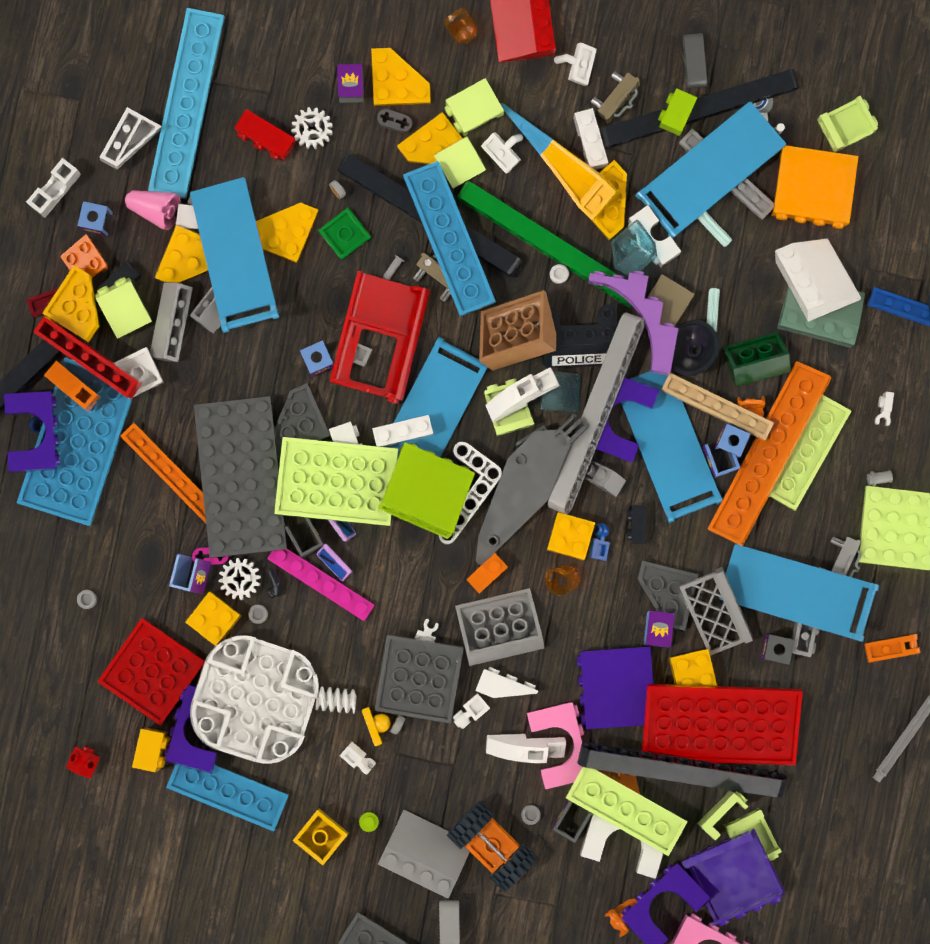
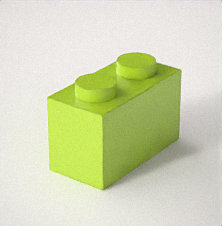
[658,88,697,136]

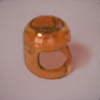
[443,8,478,44]
[544,564,581,596]

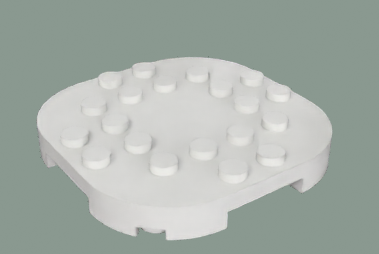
[190,636,319,764]

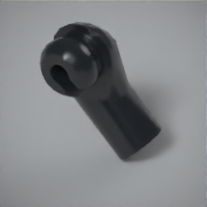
[267,568,281,598]

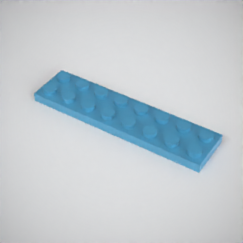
[403,161,496,317]

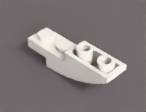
[485,367,560,423]
[486,734,566,763]

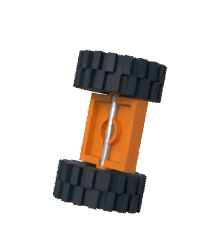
[446,800,537,892]

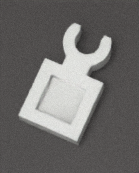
[415,619,438,642]

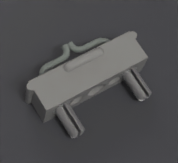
[819,537,861,577]

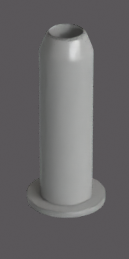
[383,255,404,280]

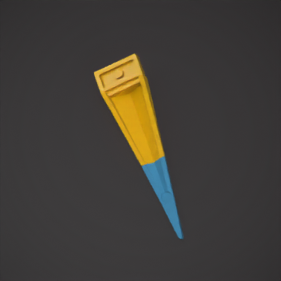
[500,103,618,220]

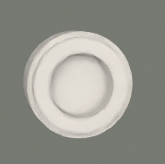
[550,264,569,284]

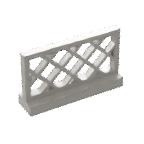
[679,567,753,656]

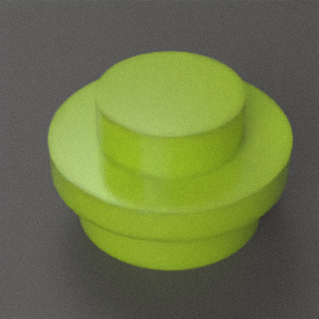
[359,812,379,832]

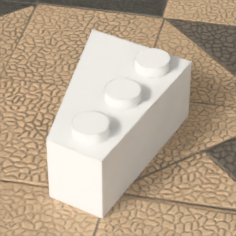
[100,107,161,169]

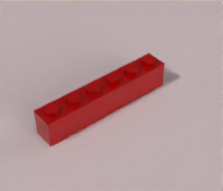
[33,316,143,399]

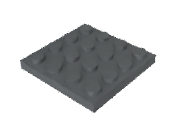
[374,634,464,724]

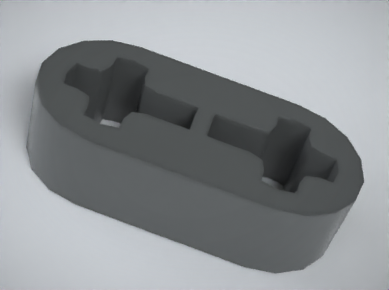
[377,109,412,134]

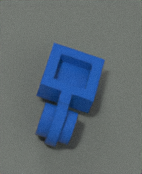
[587,523,610,561]

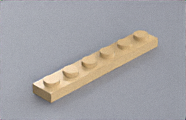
[661,373,774,441]

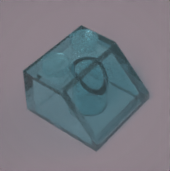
[611,219,658,276]
[541,371,580,413]

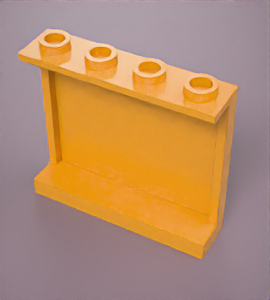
[771,146,858,229]

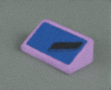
[329,520,356,542]
[317,544,352,581]

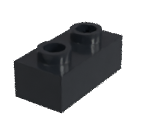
[627,505,646,545]

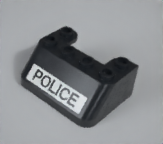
[541,304,618,368]

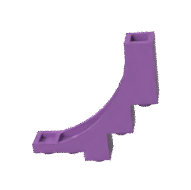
[588,271,678,376]

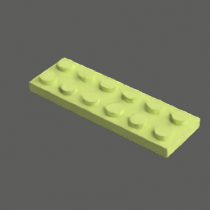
[769,395,851,511]
[565,767,687,856]

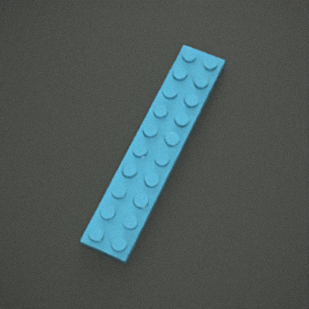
[148,8,225,199]

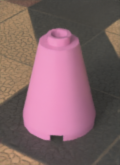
[125,190,181,230]

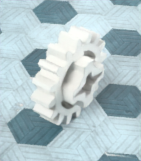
[292,107,333,149]
[219,558,261,600]

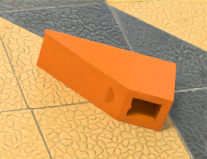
[44,361,101,412]

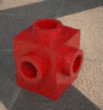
[66,746,100,779]

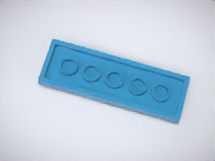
[166,765,289,831]

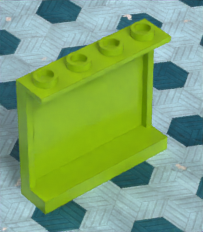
[377,442,475,539]

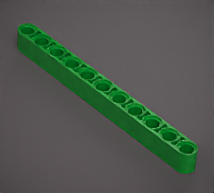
[457,181,632,308]

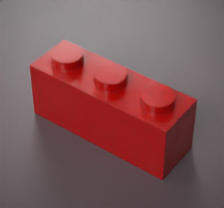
[234,109,296,161]

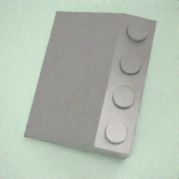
[455,588,544,666]
[378,810,470,898]

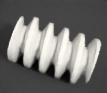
[316,686,356,714]

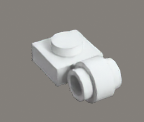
[452,693,490,729]

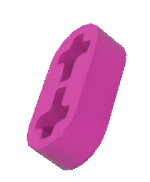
[192,547,229,565]

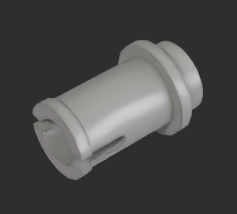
[867,470,893,487]

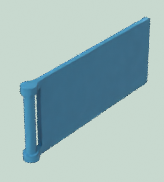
[635,102,786,239]
[190,177,279,333]
[386,337,488,459]
[621,371,722,523]
[719,544,879,642]

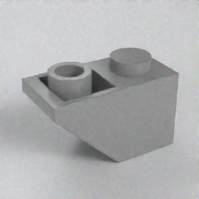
[584,460,626,497]

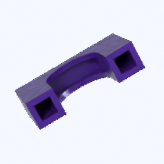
[596,377,659,463]
[4,391,60,473]
[164,685,217,774]
[621,863,710,944]

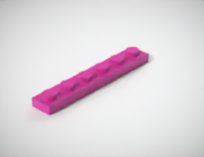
[267,549,375,621]

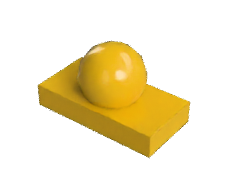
[362,707,391,746]

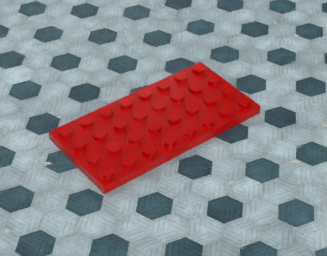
[642,684,803,765]

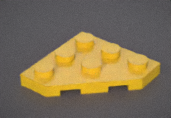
[371,48,431,106]
[397,112,463,165]
[571,160,627,240]
[256,203,318,263]
[155,224,208,283]
[43,266,99,342]

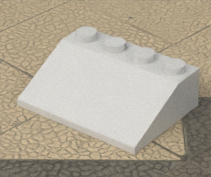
[775,239,861,322]

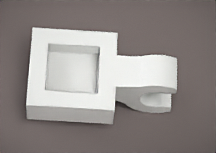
[875,392,894,426]
[340,742,376,774]

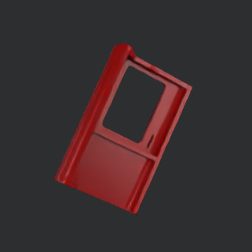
[329,271,430,404]

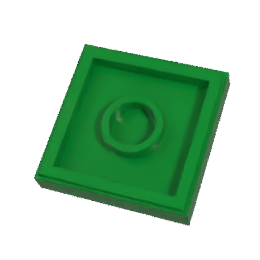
[318,207,371,261]

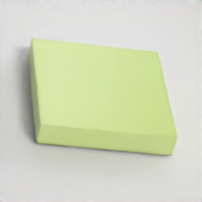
[434,136,486,188]

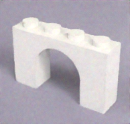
[580,813,663,879]

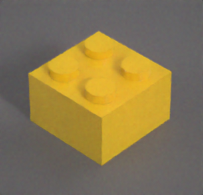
[547,512,595,561]
[185,592,242,646]
[669,649,717,686]
[132,727,171,772]
[293,809,349,865]

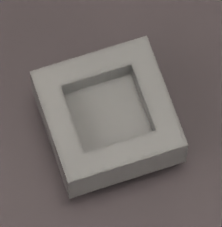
[353,343,373,368]

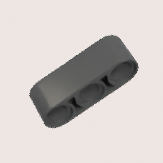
[683,33,707,89]

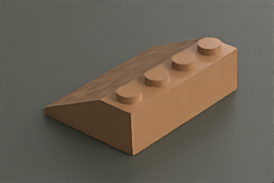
[479,290,556,371]

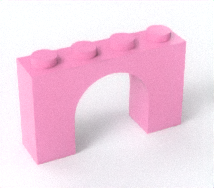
[527,702,584,789]
[671,913,749,944]

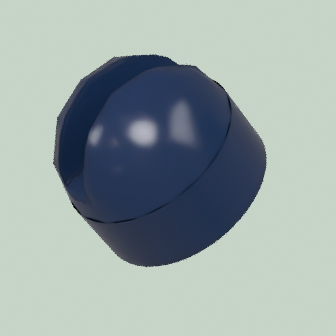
[28,417,43,433]

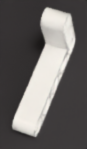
[439,442,502,544]

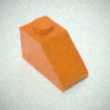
[466,553,508,594]

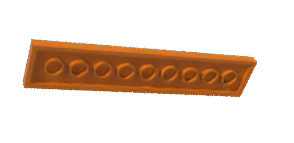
[708,361,831,546]

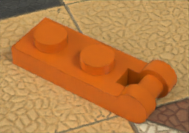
[864,634,921,663]

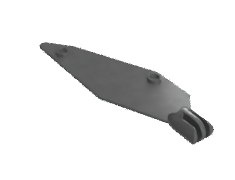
[476,413,587,565]

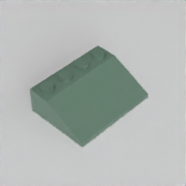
[777,286,865,348]

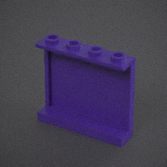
[577,647,653,729]
[681,828,785,926]

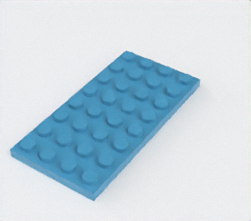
[17,358,133,526]

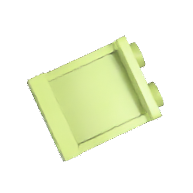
[444,78,504,136]
[817,96,878,153]
[95,277,152,339]
[484,379,534,436]
[697,791,748,841]
[724,808,782,861]

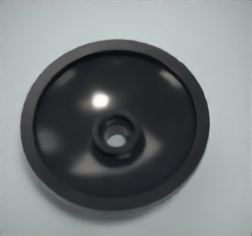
[671,320,720,376]

